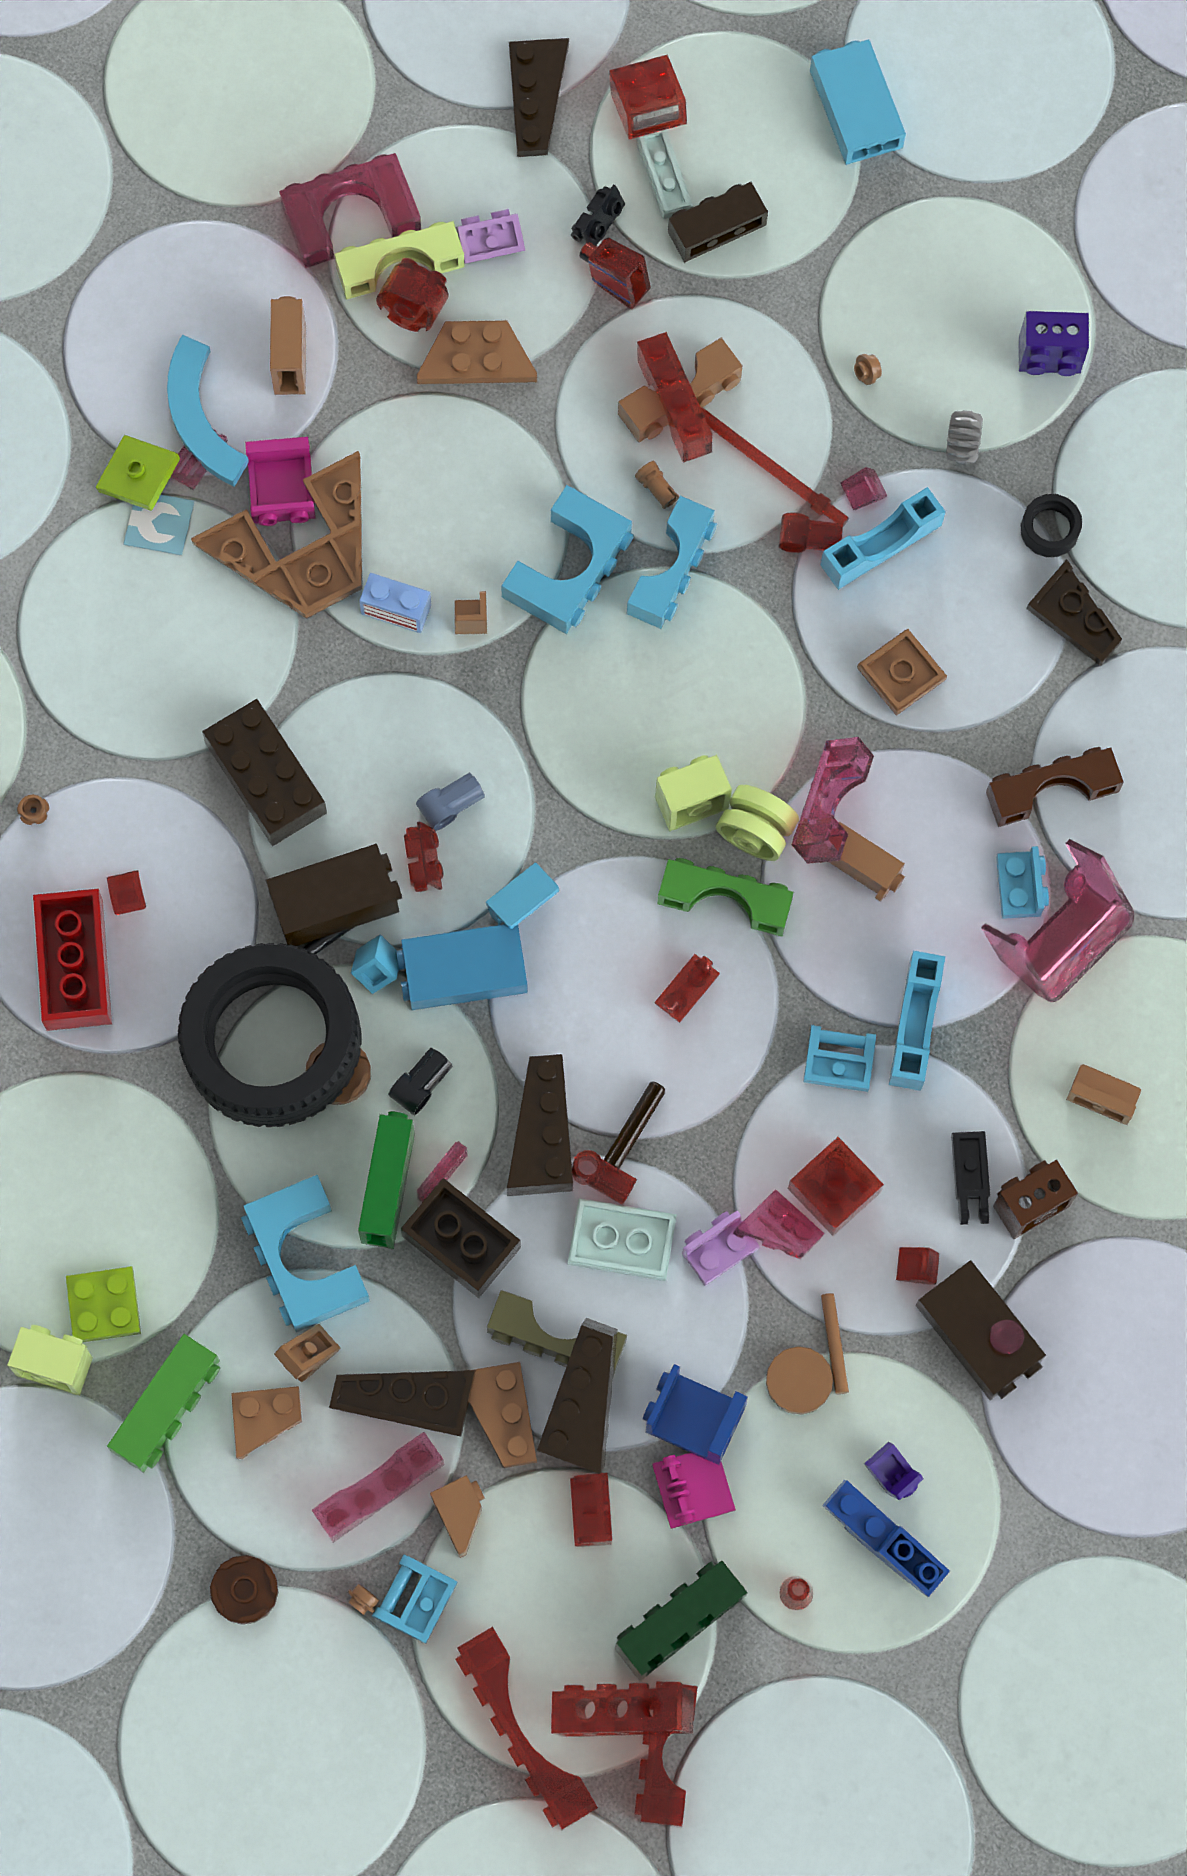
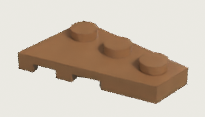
[469,1362,537,1468]

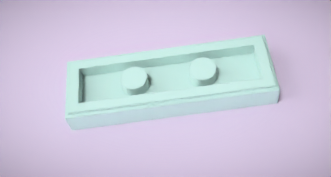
[636,127,693,219]

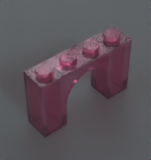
[279,153,421,268]

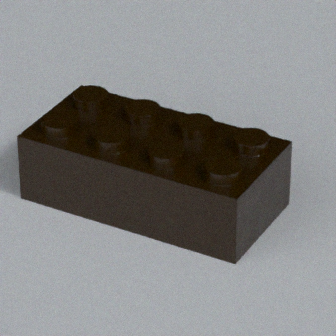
[202,699,327,846]

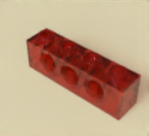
[551,1682,694,1737]

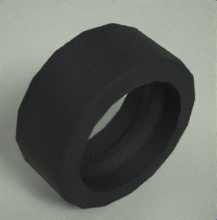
[1021,494,1082,557]

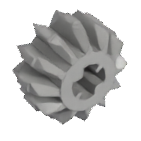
[946,410,983,464]

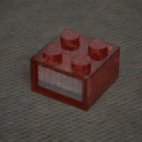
[609,54,687,139]

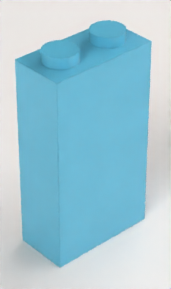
[810,39,906,165]

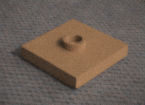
[857,628,947,716]

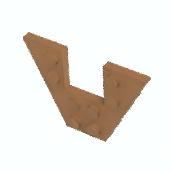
[191,451,362,619]

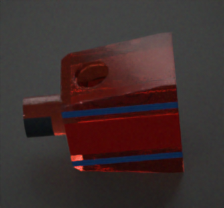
[579,238,651,310]

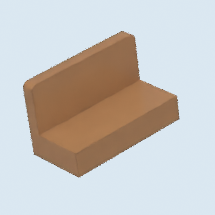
[1066,1064,1141,1125]

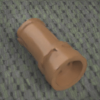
[635,461,679,509]

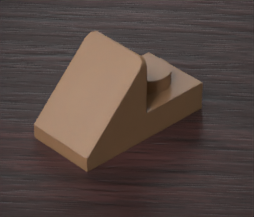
[274,1324,341,1382]

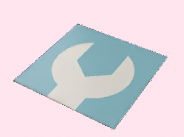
[123,495,195,555]

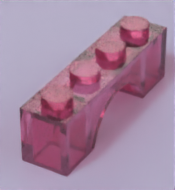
[791,737,874,864]
[312,1432,444,1543]

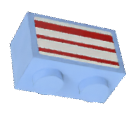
[360,573,431,633]

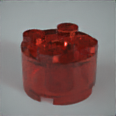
[376,258,449,332]

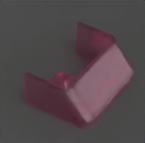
[981,839,1135,1002]

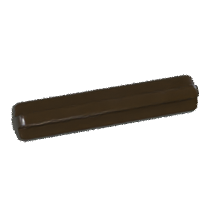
[604,1081,665,1170]

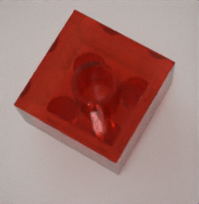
[787,1137,884,1236]

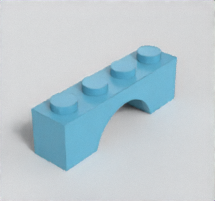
[820,487,946,590]
[627,496,717,629]
[889,951,946,1091]

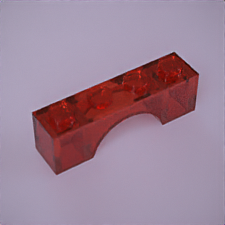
[637,332,713,463]
[634,1681,698,1828]

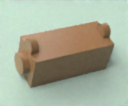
[815,822,905,902]

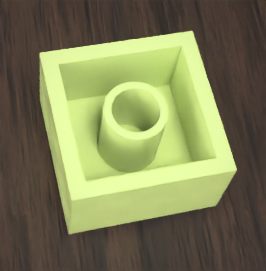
[655,755,732,832]
[7,1325,93,1396]

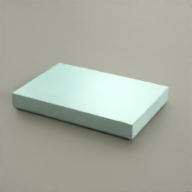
[568,1198,677,1281]

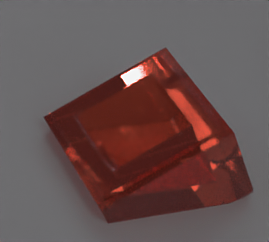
[106,870,146,915]
[896,1247,939,1285]

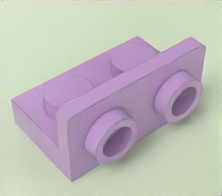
[455,209,525,264]
[682,1211,760,1286]

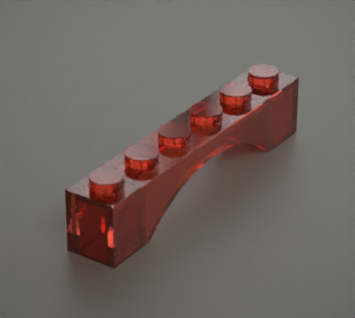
[455,1626,598,1831]

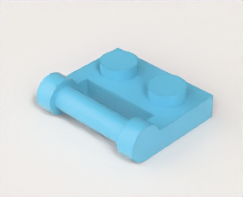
[803,1025,876,1092]
[372,1555,458,1644]

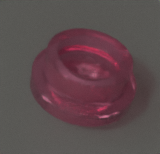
[990,1320,1024,1354]

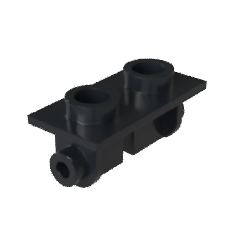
[571,184,625,251]

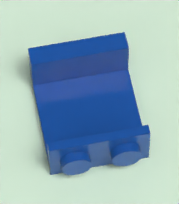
[643,1364,748,1465]

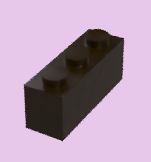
[668,182,768,263]

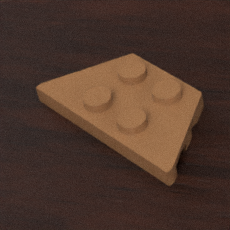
[417,320,537,384]

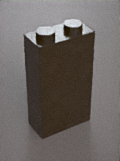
[266,843,402,946]
[915,1260,1046,1400]

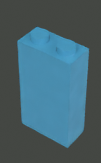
[396,924,528,1010]

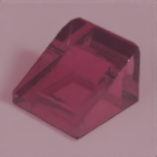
[841,467,887,510]

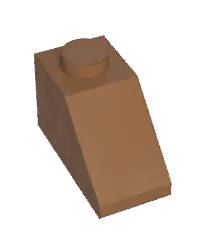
[430,1475,485,1558]

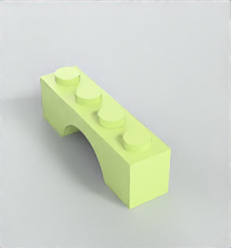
[334,221,465,300]

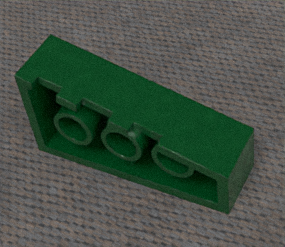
[615,1561,748,1681]

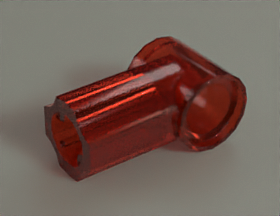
[778,513,843,553]
[572,1150,637,1205]

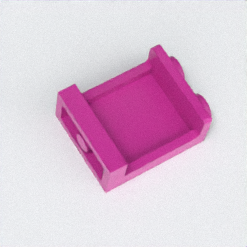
[245,437,316,526]

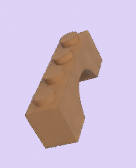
[618,337,743,442]

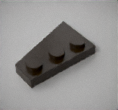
[1026,559,1122,666]

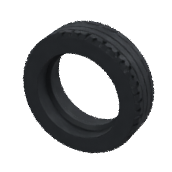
[178,943,362,1127]

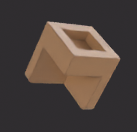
[455,591,487,634]

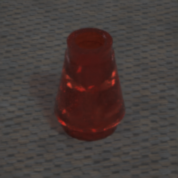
[779,1576,813,1610]

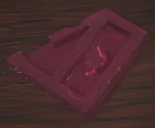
[733,1189,825,1259]

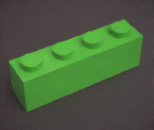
[107,1334,220,1473]

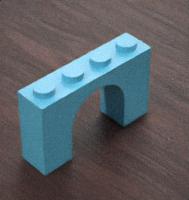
[501,485,634,634]
[241,1175,370,1332]

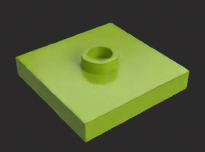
[96,435,180,511]

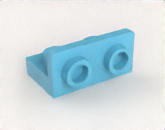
[996,846,1049,919]

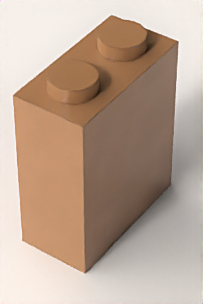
[270,296,306,395]

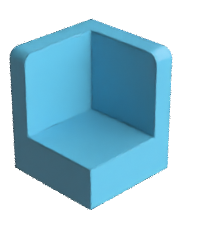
[351,934,399,994]

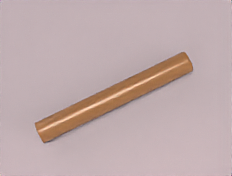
[821,1293,849,1395]

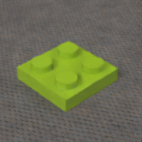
[66,1266,141,1342]

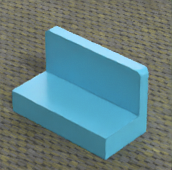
[486,862,559,929]

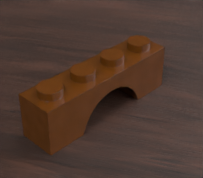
[986,747,1124,827]

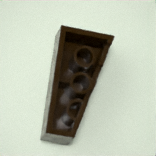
[537,1318,618,1474]

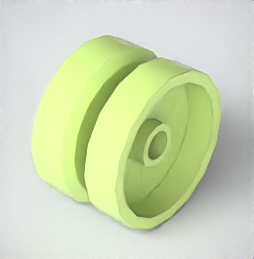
[716,785,799,861]

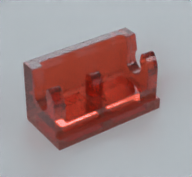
[570,1473,612,1547]

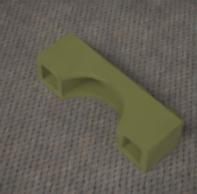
[487,1290,627,1376]

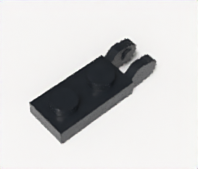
[951,1131,990,1225]

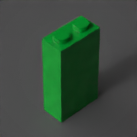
[358,1111,415,1249]

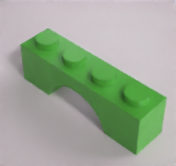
[657,858,794,937]

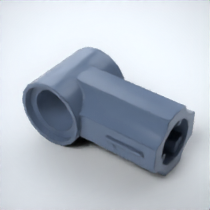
[416,772,485,831]

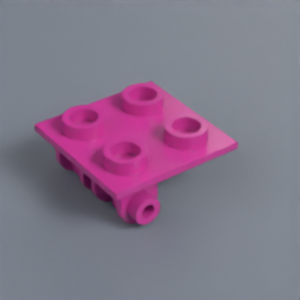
[652,1453,736,1529]

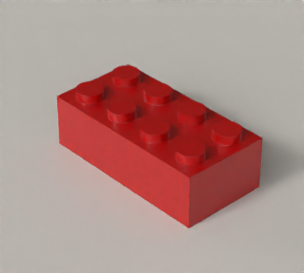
[33,888,112,1031]

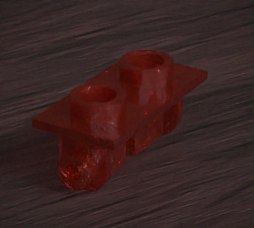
[404,821,444,892]
[654,954,720,1023]

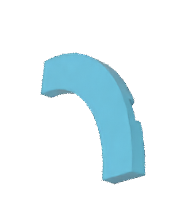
[167,335,249,487]

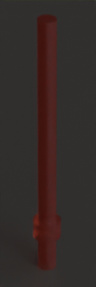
[695,407,849,528]

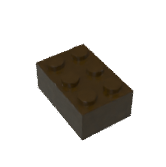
[401,1178,521,1298]

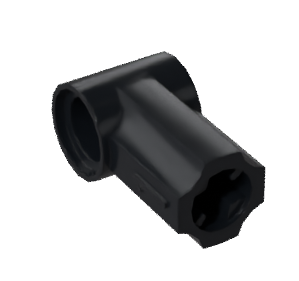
[388,1047,453,1116]

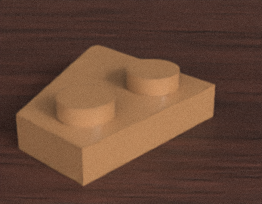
[231,1386,302,1459]

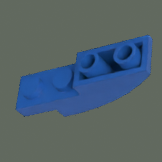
[822,1480,950,1597]

